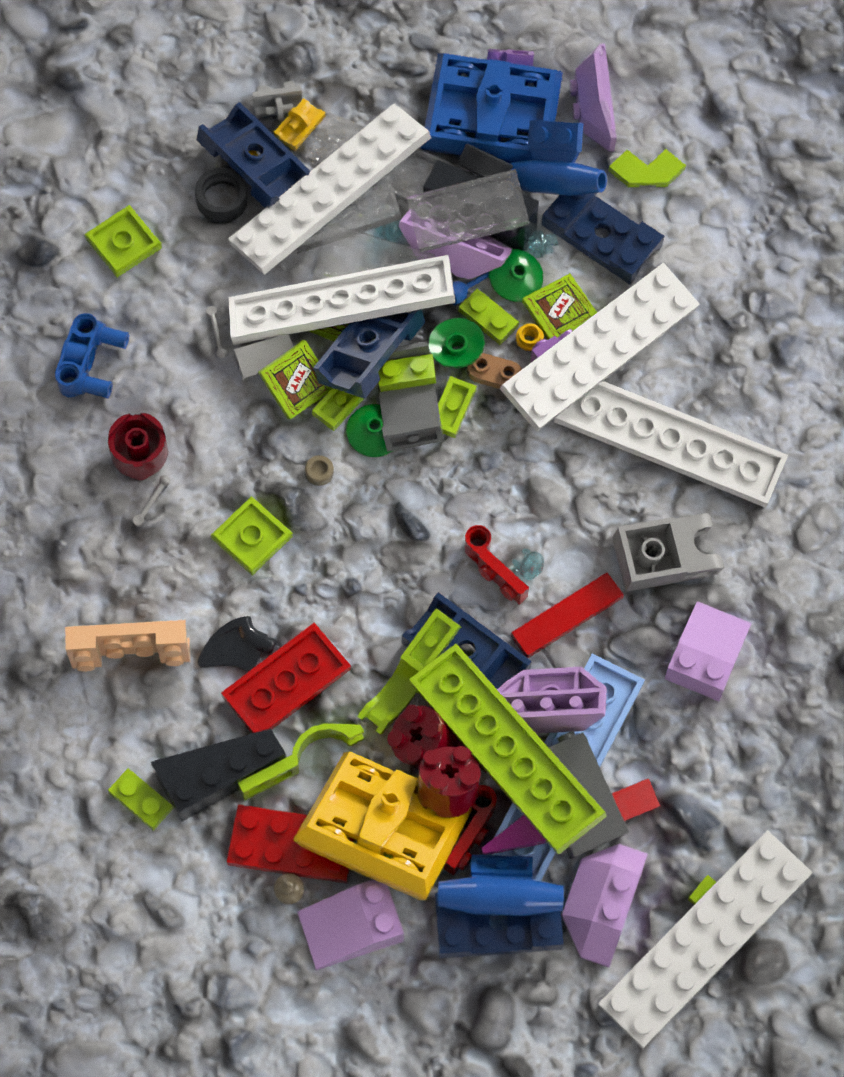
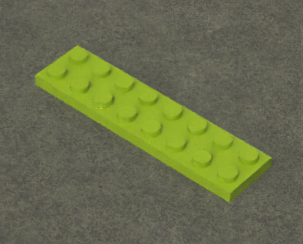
[409,644,607,855]

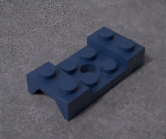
[196,102,310,208]
[541,193,665,285]
[313,309,425,399]
[401,592,532,689]
[434,884,564,959]

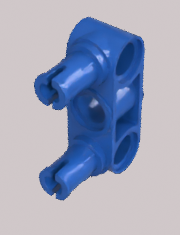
[55,313,130,399]

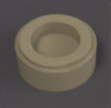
[305,455,334,486]

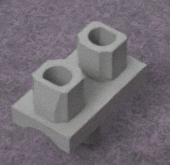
[252,81,302,122]

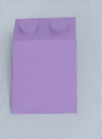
[664,601,751,701]
[297,880,404,970]

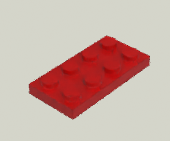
[221,622,351,733]
[226,804,355,884]

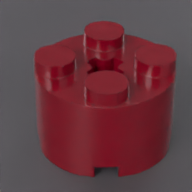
[108,413,168,481]
[387,705,460,769]
[417,746,481,818]

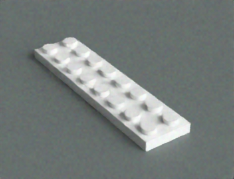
[228,104,431,275]
[229,255,455,345]
[500,263,700,432]
[554,381,788,508]
[598,830,813,1049]

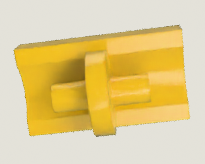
[274,98,326,151]

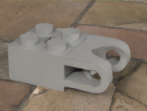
[612,513,725,592]

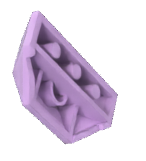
[570,43,617,152]
[399,210,511,279]
[496,667,607,733]
[562,844,647,968]

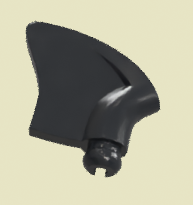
[197,616,277,672]

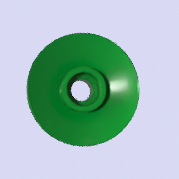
[489,249,543,302]
[429,318,485,368]
[346,404,393,457]

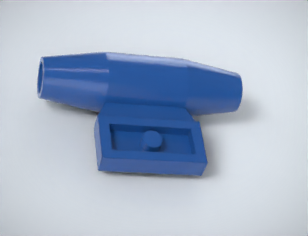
[504,120,607,196]
[438,855,564,916]

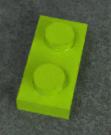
[458,288,519,345]
[378,354,437,392]
[438,376,477,438]
[312,388,363,431]
[108,768,174,831]

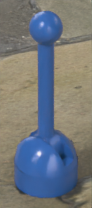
[452,271,489,305]

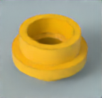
[516,323,544,351]

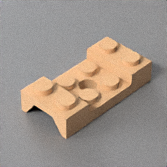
[65,620,190,672]

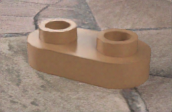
[467,353,522,389]

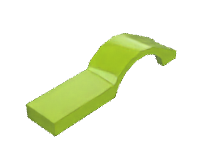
[357,609,461,735]
[238,723,364,801]

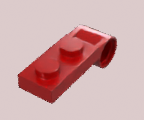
[464,525,529,605]
[444,785,497,876]

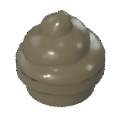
[274,873,304,904]

